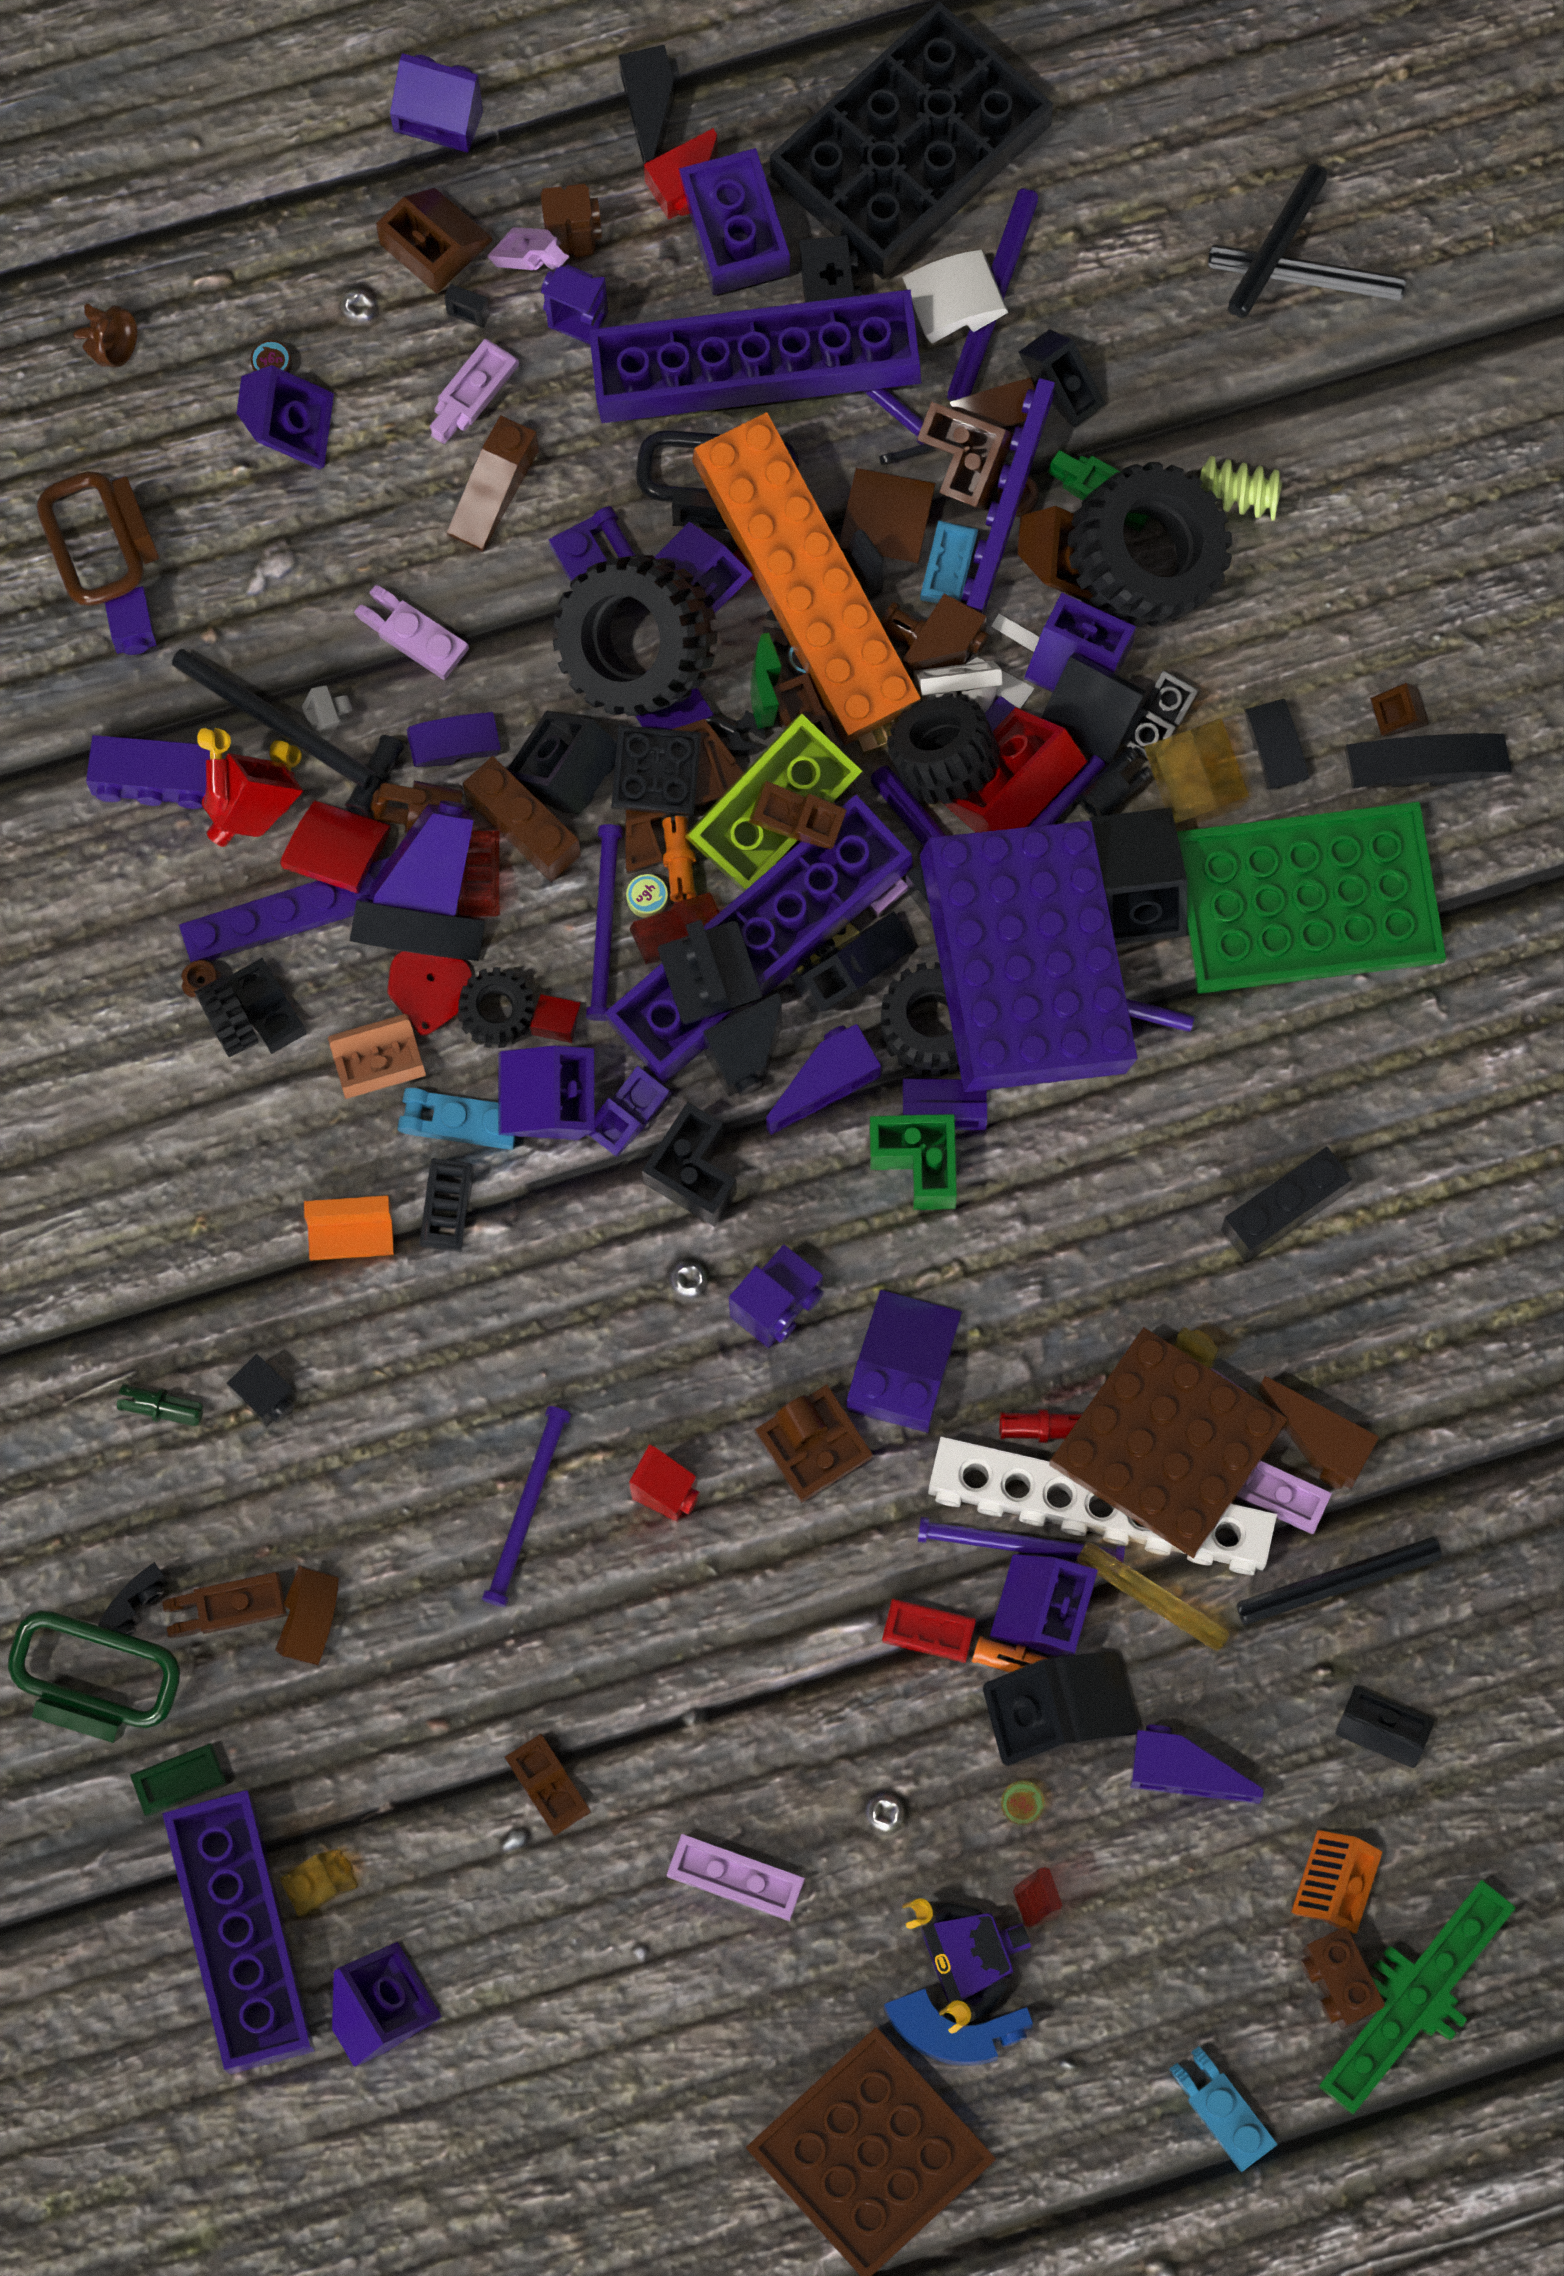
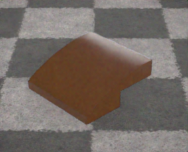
[839,468,936,564]

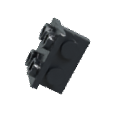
[658,920,762,1025]

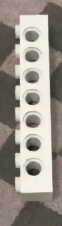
[928,1437,1277,1575]

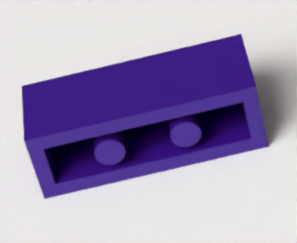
[86,735,210,809]

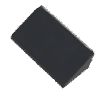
[1336,1685,1435,1768]

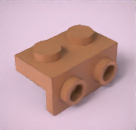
[328,1014,426,1099]

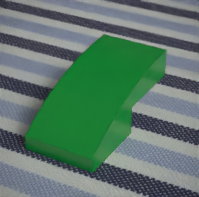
[750,633,782,729]

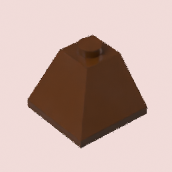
[1017,506,1105,608]

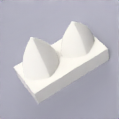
[913,661,1003,713]

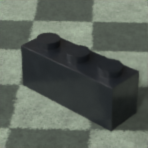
[1221,1146,1352,1263]

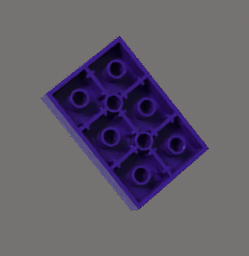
[920,821,1138,1092]

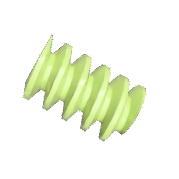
[1200,456,1283,521]

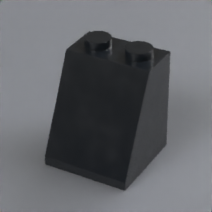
[1089,807,1187,945]

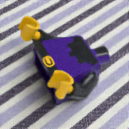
[902,1898,1031,2033]

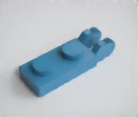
[1169,2046,1278,2173]

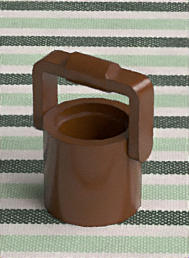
[371,780,463,834]

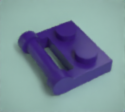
[548,506,635,582]

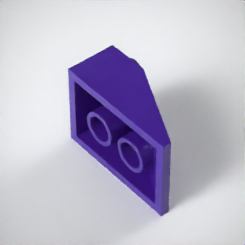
[679,148,790,295]
[846,1290,962,1433]

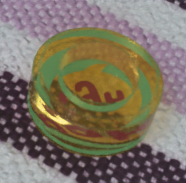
[1001,1780,1045,1826]

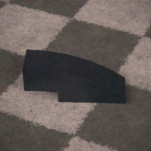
[349,897,486,961]

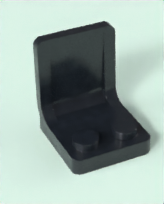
[983,1651,1139,1766]

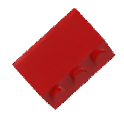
[940,707,1087,833]

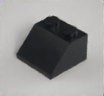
[507,711,617,815]

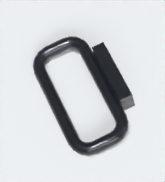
[636,430,799,530]

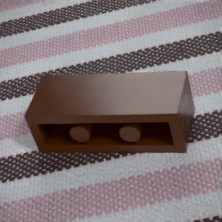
[463,756,581,882]

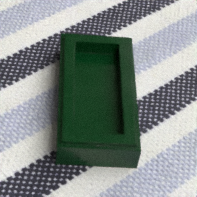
[130,1743,227,1817]

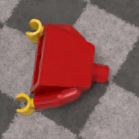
[197,728,303,847]

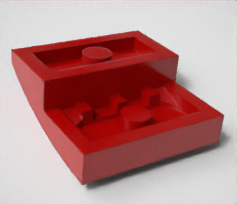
[280,800,391,894]

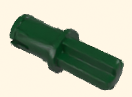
[117,1383,203,1427]

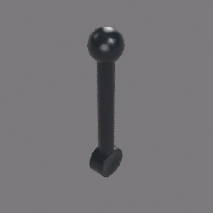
[879,444,936,465]

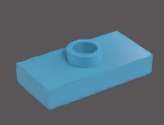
[920,521,978,604]

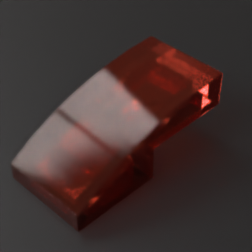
[629,892,720,965]

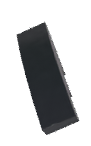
[1345,733,1512,789]

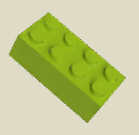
[684,714,862,892]

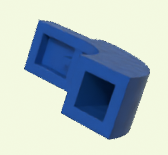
[883,1989,1033,2066]

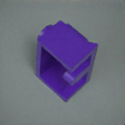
[541,264,608,345]

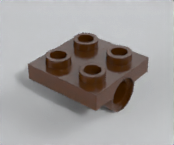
[755,1384,873,1503]

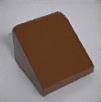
[1370,683,1429,736]

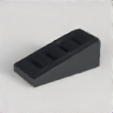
[844,529,884,600]
[419,1158,474,1252]

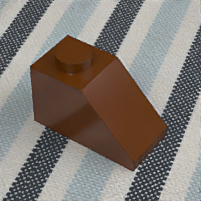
[903,593,989,678]

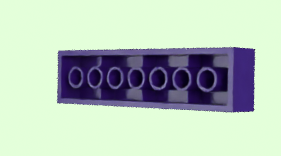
[589,289,922,424]
[605,795,913,1084]

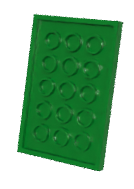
[1177,802,1446,994]

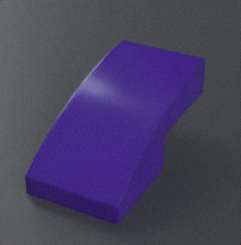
[406,712,501,767]
[588,1066,673,1157]

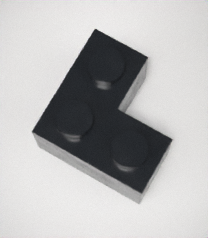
[642,1102,737,1227]

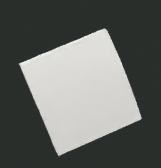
[902,250,1008,344]

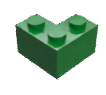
[869,1114,957,1210]

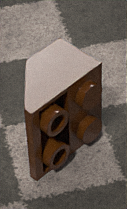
[376,188,493,294]

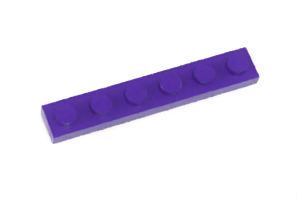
[961,378,1055,615]
[179,857,390,963]

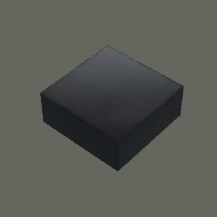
[444,284,490,328]

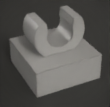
[302,685,353,740]

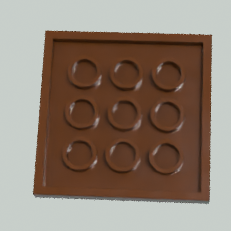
[1049,1327,1288,1559]
[746,2027,996,2276]

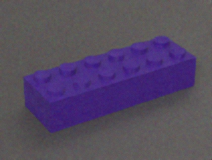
[162,1790,315,2075]

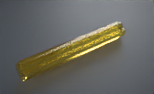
[1077,1542,1229,1651]

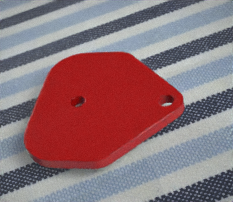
[387,951,472,1036]

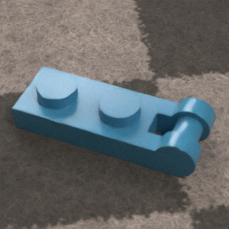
[397,1088,516,1150]

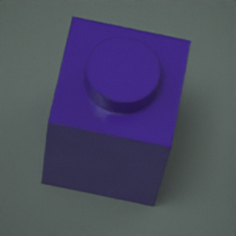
[105,586,157,655]

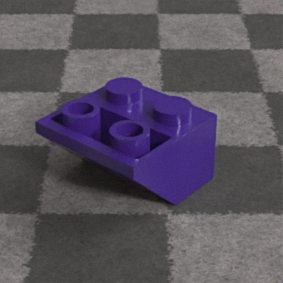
[390,53,483,153]
[655,522,753,614]
[1024,592,1136,692]
[498,1045,594,1140]
[990,1554,1098,1657]

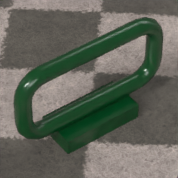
[8,1610,180,1743]

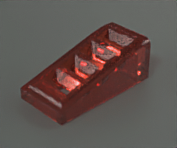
[458,831,500,917]
[1013,1867,1063,1928]

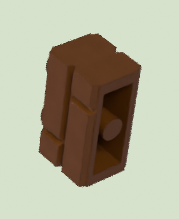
[540,184,602,258]

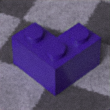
[728,1244,824,1349]

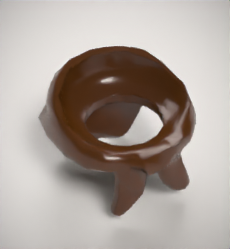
[73,303,137,368]

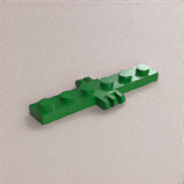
[1318,1880,1516,2115]

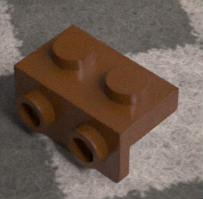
[1300,1927,1385,2031]

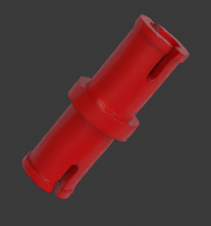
[999,1409,1083,1443]

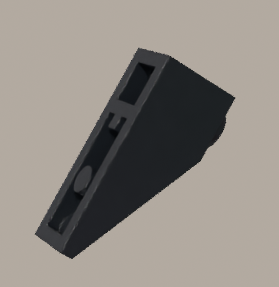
[618,45,680,165]

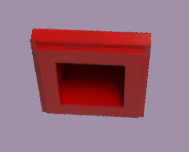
[530,994,581,1043]

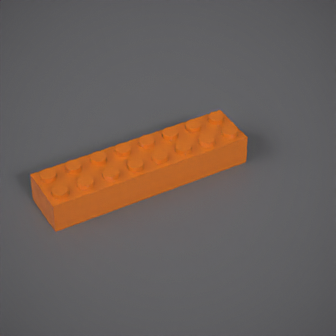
[692,412,921,746]

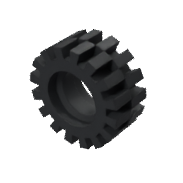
[458,967,534,1048]
[195,976,259,1057]

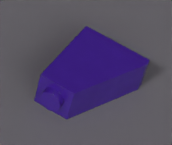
[369,800,474,916]

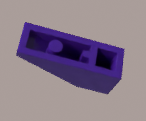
[766,1024,881,1135]
[1130,1725,1264,1804]

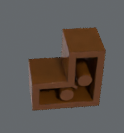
[917,401,1013,511]

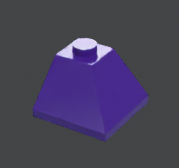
[236,365,334,469]
[332,1942,442,2067]

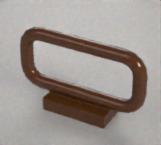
[37,471,160,606]

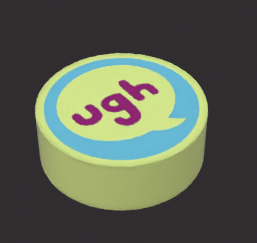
[626,874,668,918]

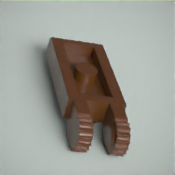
[162,1572,288,1638]

